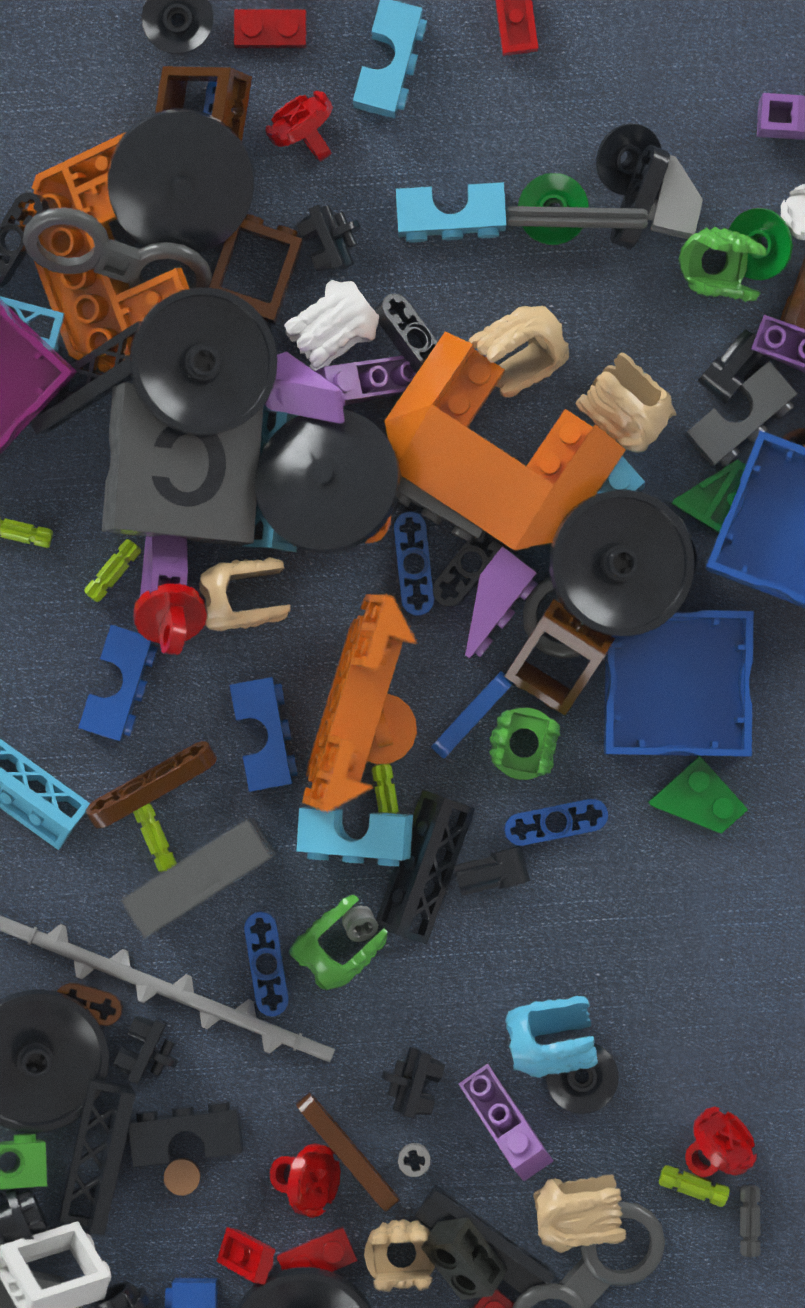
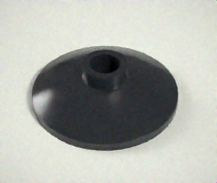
[142,0,213,54]
[596,123,662,195]
[546,1043,619,1114]

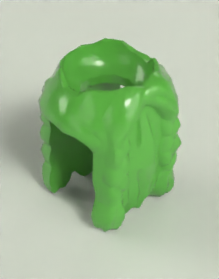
[679,227,767,302]
[489,708,560,780]
[289,895,388,991]

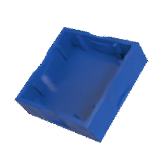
[706,430,805,608]
[604,610,754,757]

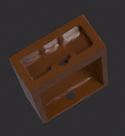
[155,66,252,142]
[209,214,303,325]
[504,599,615,715]

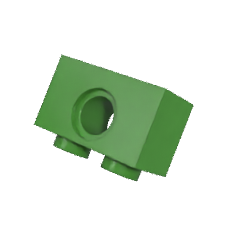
[0,1133,47,1189]

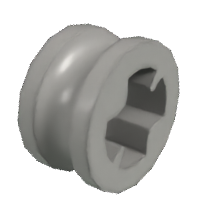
[342,906,378,942]
[398,1143,430,1177]

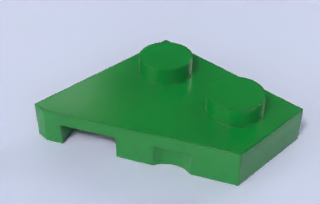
[671,459,746,534]
[648,756,748,834]

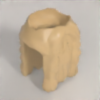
[468,305,569,398]
[575,352,676,453]
[199,557,290,631]
[533,1174,626,1253]
[364,1219,435,1292]

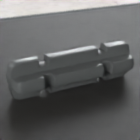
[740,1185,761,1257]

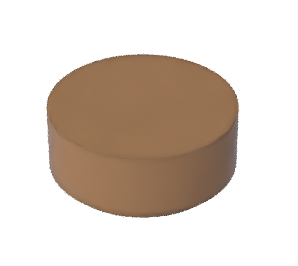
[164,1158,201,1196]

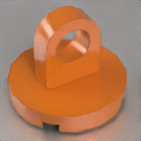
[367,693,417,764]

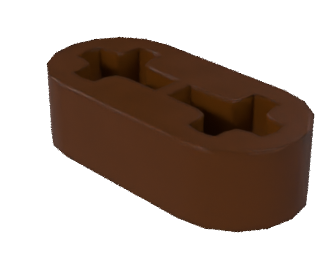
[57,982,123,1026]

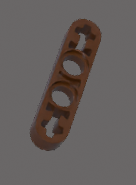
[86,741,217,829]
[295,1092,400,1212]

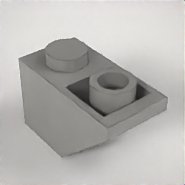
[648,155,703,239]

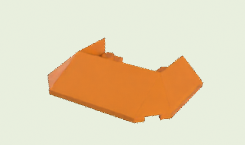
[19,132,190,373]
[384,332,626,551]
[302,594,417,812]

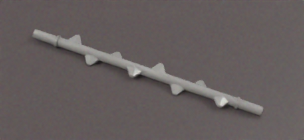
[0,915,335,1063]

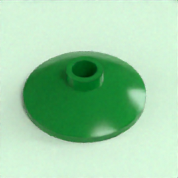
[518,173,589,245]
[729,208,793,280]

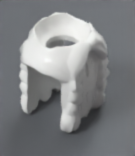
[284,280,379,371]

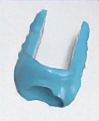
[505,996,598,1078]

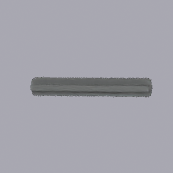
[506,206,648,229]

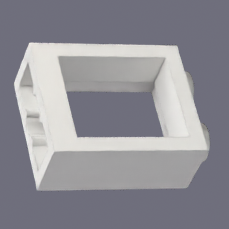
[0,1221,111,1308]

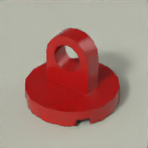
[265,91,333,162]
[134,584,207,655]
[685,1106,757,1177]
[270,1143,341,1218]

